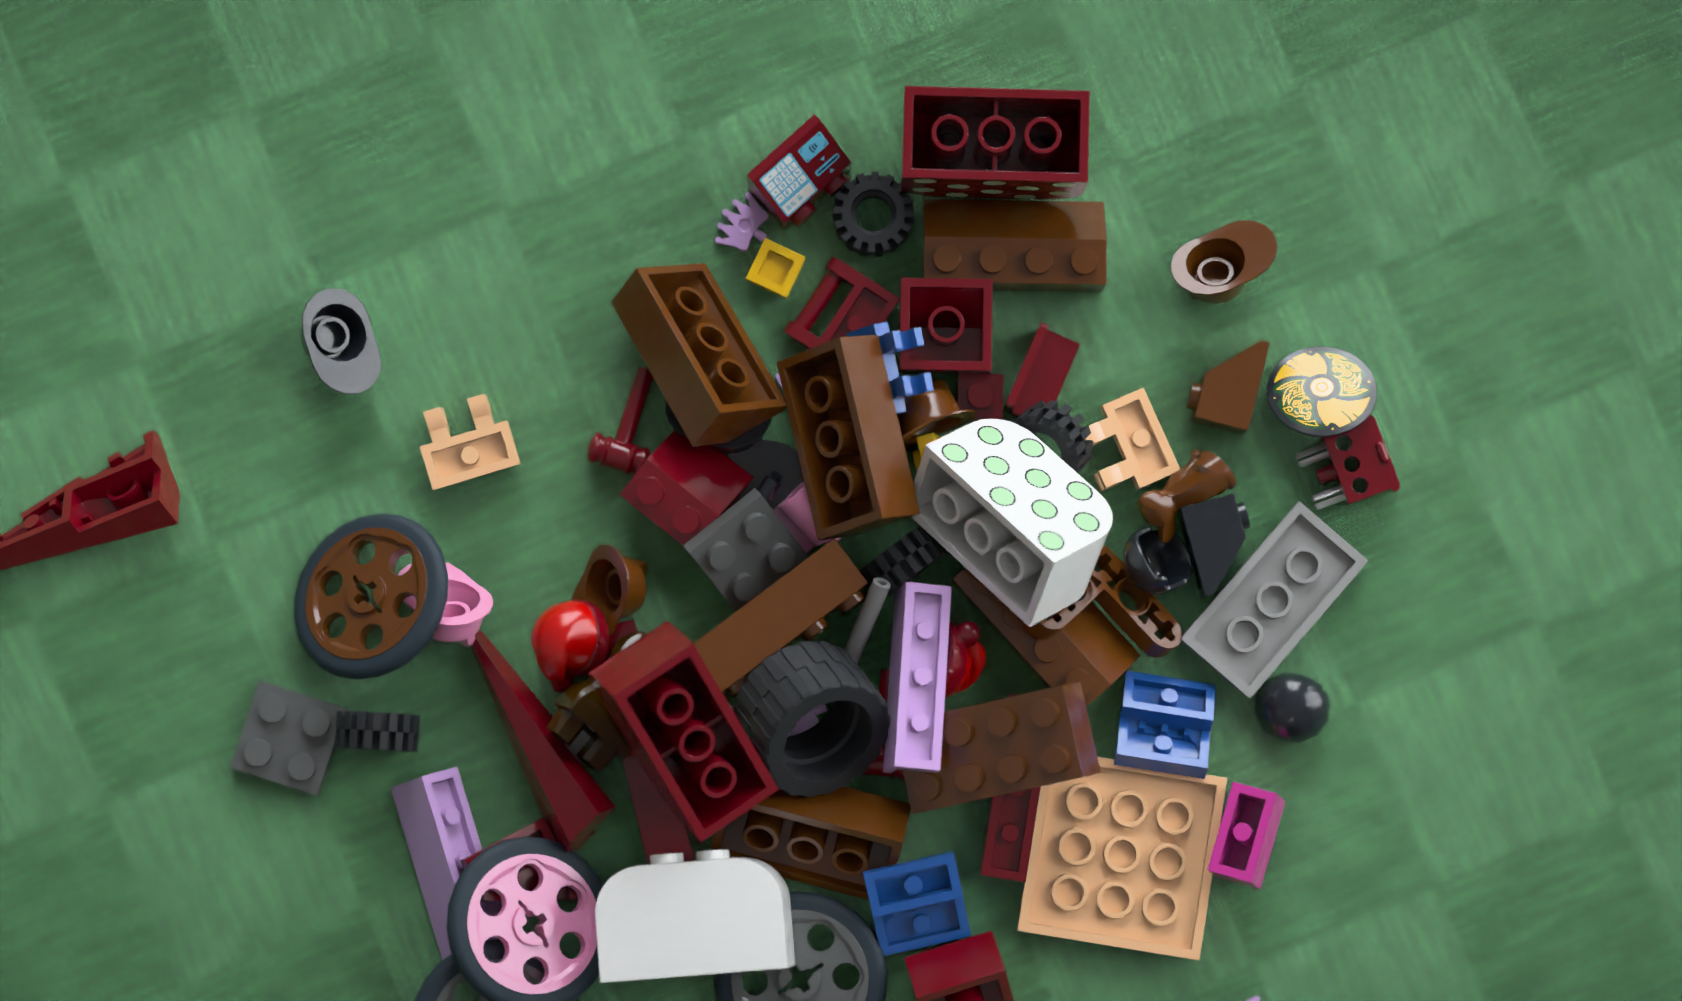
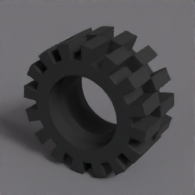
[833,171,914,258]
[1013,400,1094,473]
[859,525,945,599]
[335,710,420,752]

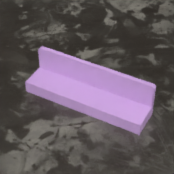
[883,582,952,773]
[391,767,501,960]

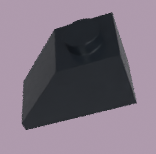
[1177,494,1250,599]

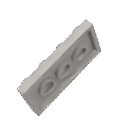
[1180,501,1368,699]

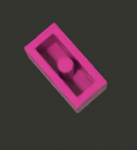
[1207,782,1285,890]

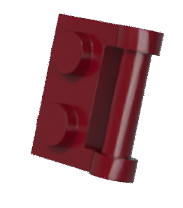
[782,256,900,349]

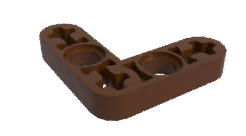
[1022,546,1182,658]

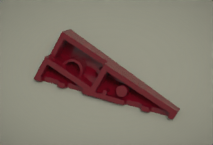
[0,430,180,570]
[470,631,616,853]

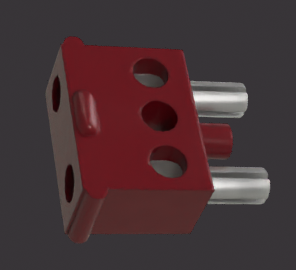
[1295,414,1401,510]

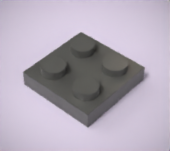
[683,488,809,612]
[230,680,348,796]

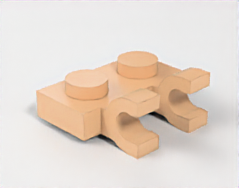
[1085,387,1180,492]
[420,394,521,490]

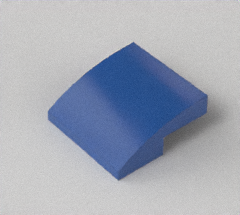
[1114,670,1216,779]
[863,851,971,956]

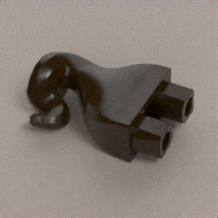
[546,631,647,773]

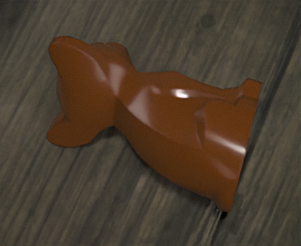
[1137,448,1237,543]

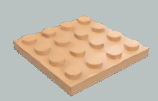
[1016,757,1227,960]

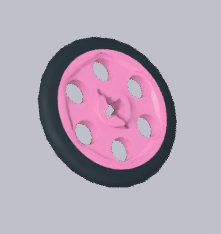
[446,836,604,1001]

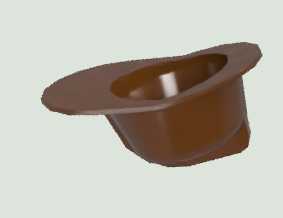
[1170,220,1278,304]
[897,380,976,452]
[571,544,648,637]

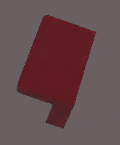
[1003,322,1080,417]

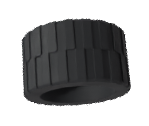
[733,641,890,797]

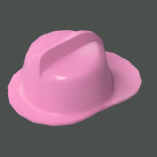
[398,562,493,647]

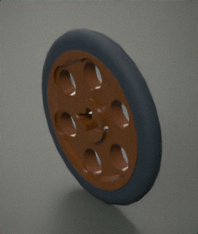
[294,513,448,680]

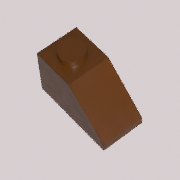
[1186,340,1270,435]

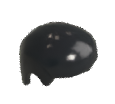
[1123,526,1193,595]
[1255,672,1330,743]

